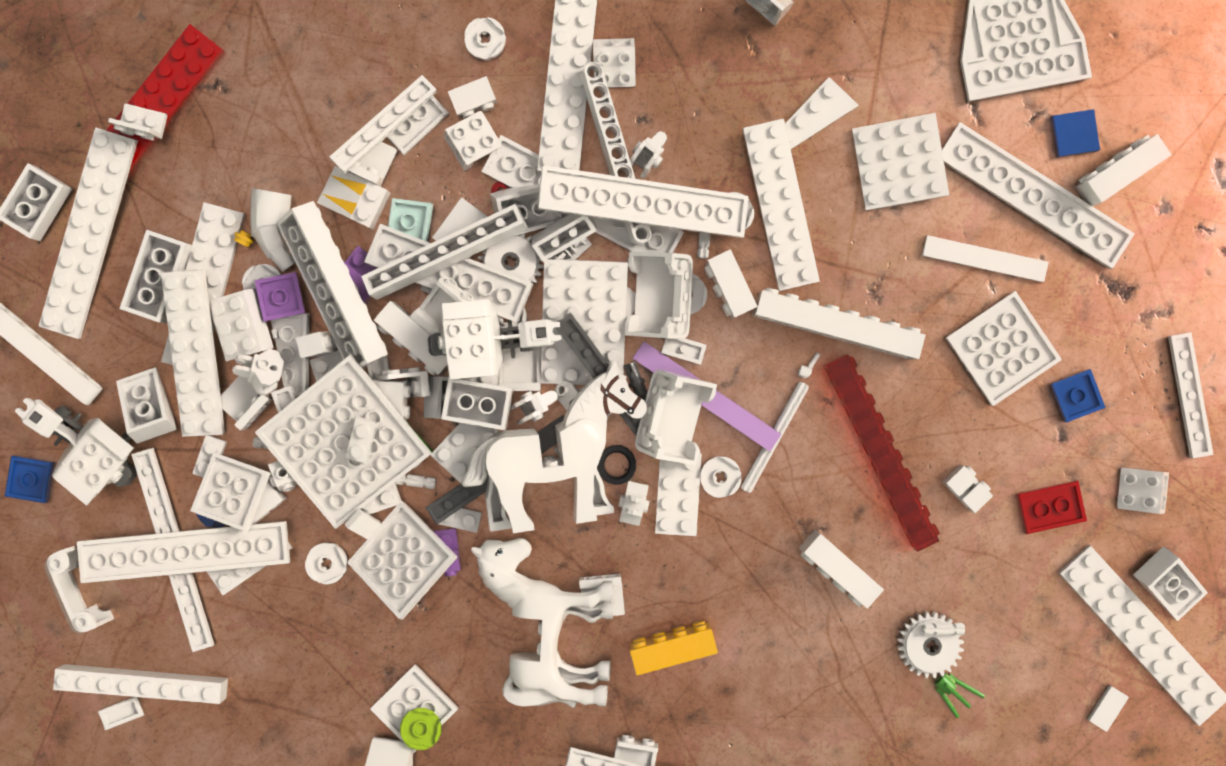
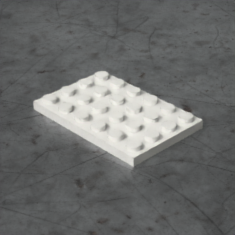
[540,259,628,385]

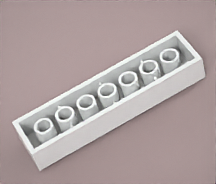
[276,201,388,368]
[752,288,926,360]

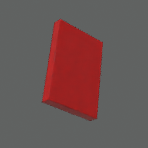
[1016,480,1087,534]

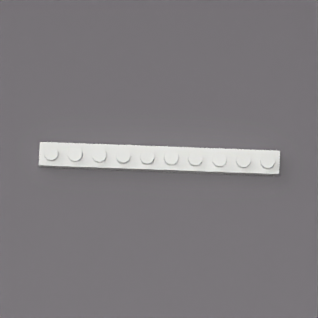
[131,448,215,652]

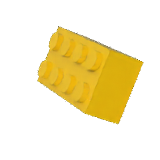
[630,620,718,675]

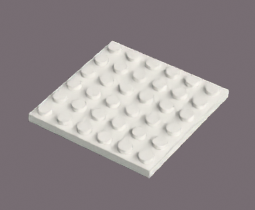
[255,355,431,529]

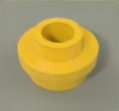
[233,230,254,247]

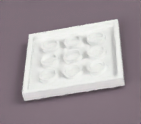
[852,113,949,211]
[945,291,1062,406]
[347,501,458,620]

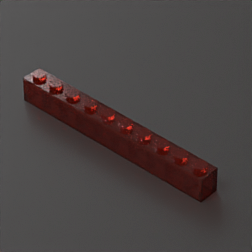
[823,354,940,552]

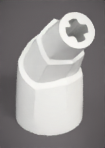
[250,188,296,272]

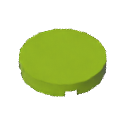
[400,708,442,750]

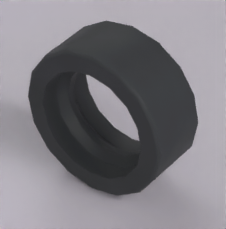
[597,445,636,485]

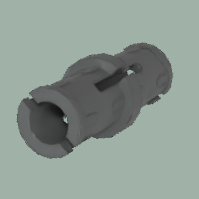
[624,361,648,401]

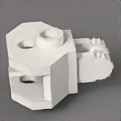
[630,131,667,178]
[232,349,284,396]
[510,390,558,425]
[618,481,649,526]

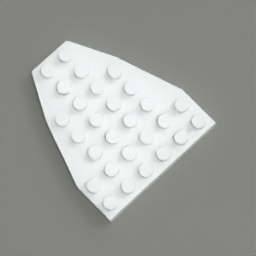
[960,0,1092,102]

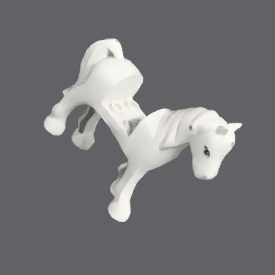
[471,538,614,708]

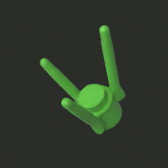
[934,673,985,718]

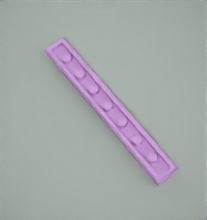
[633,342,782,452]

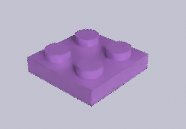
[255,272,306,322]

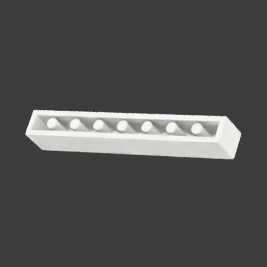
[361,204,528,300]
[53,664,228,704]

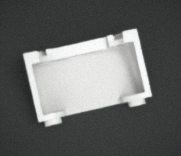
[624,252,693,338]
[635,370,717,465]
[44,545,114,633]

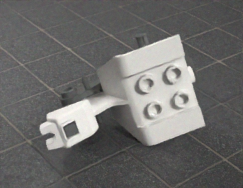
[427,300,562,380]
[15,398,137,506]

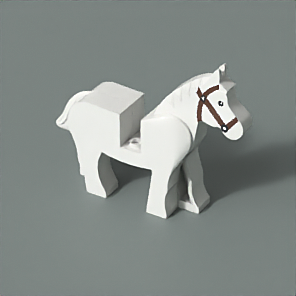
[461,360,647,533]

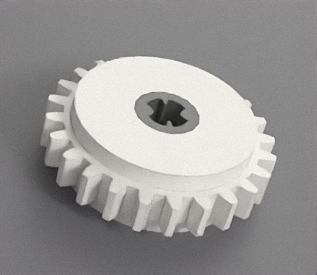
[478,233,544,284]
[897,611,964,678]

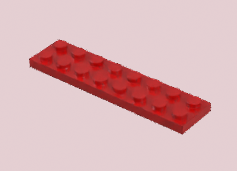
[106,24,224,172]

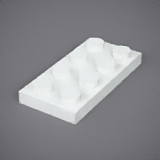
[655,453,702,536]

